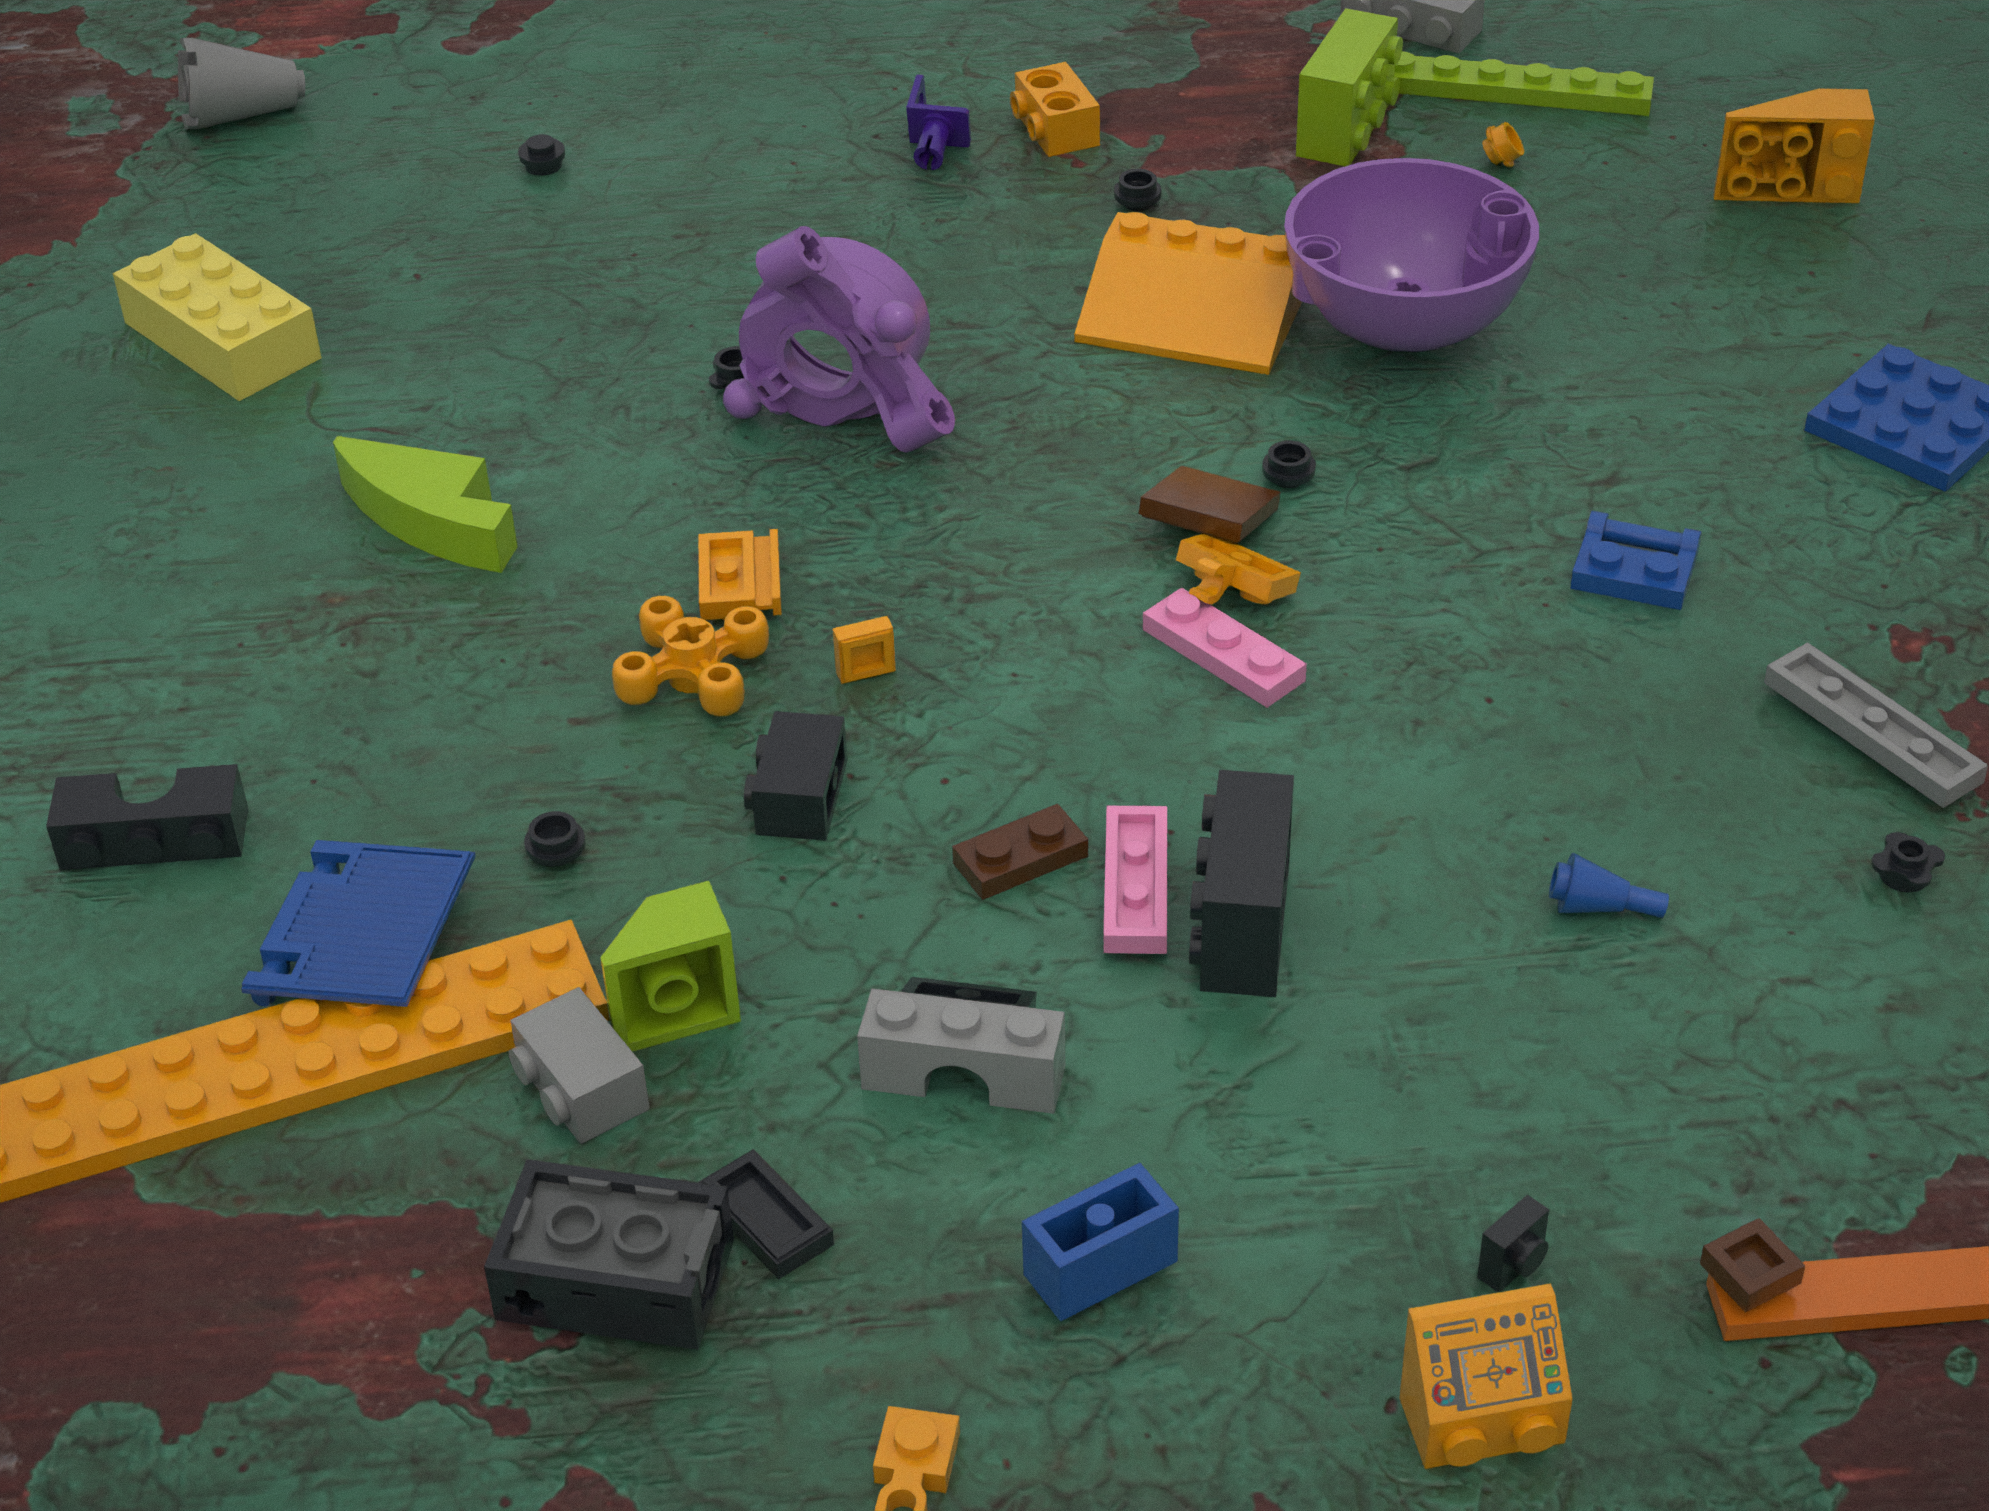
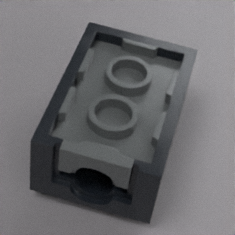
[484,1159,734,1350]

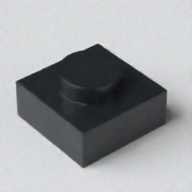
[1477,1194,1549,1293]

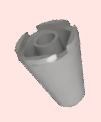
[178,37,305,130]

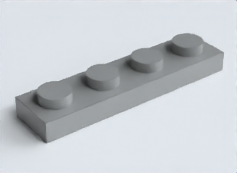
[1764,642,1988,808]

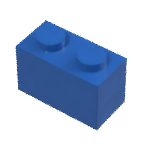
[1022,1163,1179,1322]

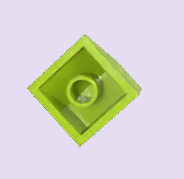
[600,881,741,1052]

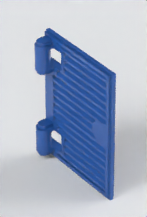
[241,840,476,1007]

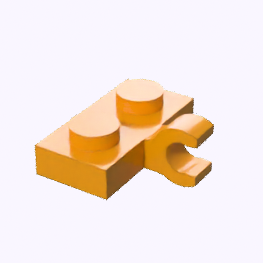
[1176,534,1301,605]

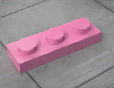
[1143,588,1307,708]
[1104,806,1167,954]

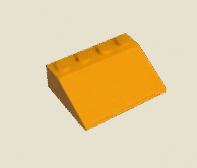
[1074,212,1302,375]

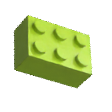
[1296,8,1403,166]

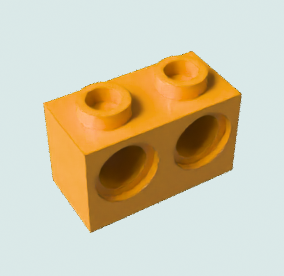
[1010,62,1100,157]

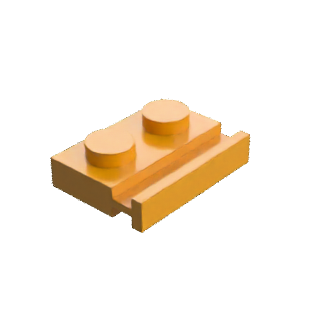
[698,529,782,620]

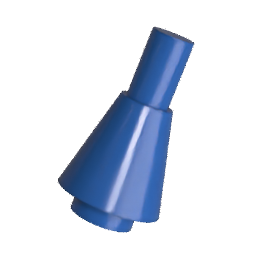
[1549,853,1669,918]

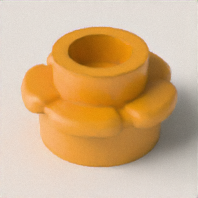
[1482,122,1524,168]

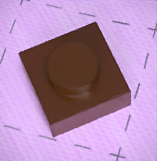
[1700,1218,1805,1312]

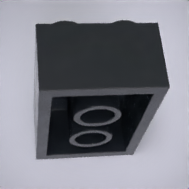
[1189,770,1294,997]

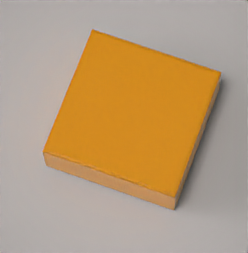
[832,616,896,684]

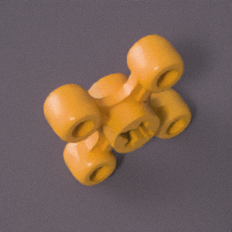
[612,596,769,716]

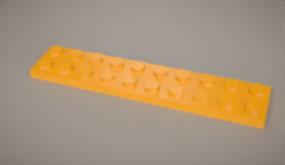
[0,919,610,1203]

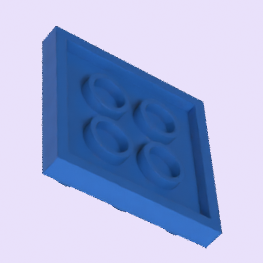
[1804,344,1989,492]

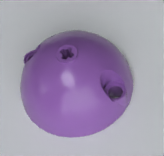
[1284,158,1539,352]

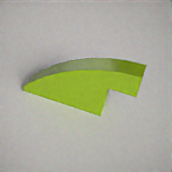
[333,436,518,573]

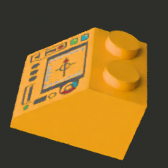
[1399,1283,1573,1469]

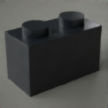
[744,711,848,841]

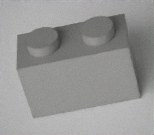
[509,987,650,1144]

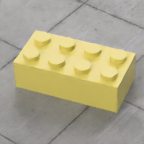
[113,233,322,401]

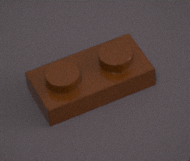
[952,803,1088,900]

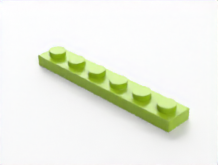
[1394,51,1654,116]

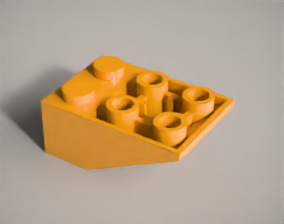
[1713,88,1875,203]

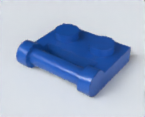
[1570,511,1702,610]

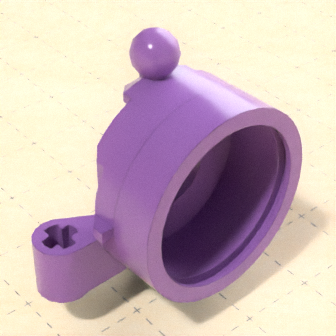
[723,226,955,453]

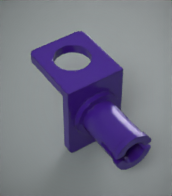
[906,74,971,170]

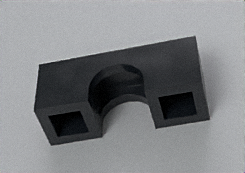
[46,764,248,870]

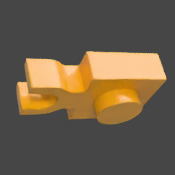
[873,1406,960,1511]

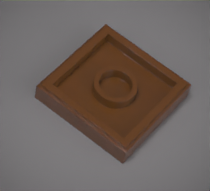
[1138,466,1281,543]

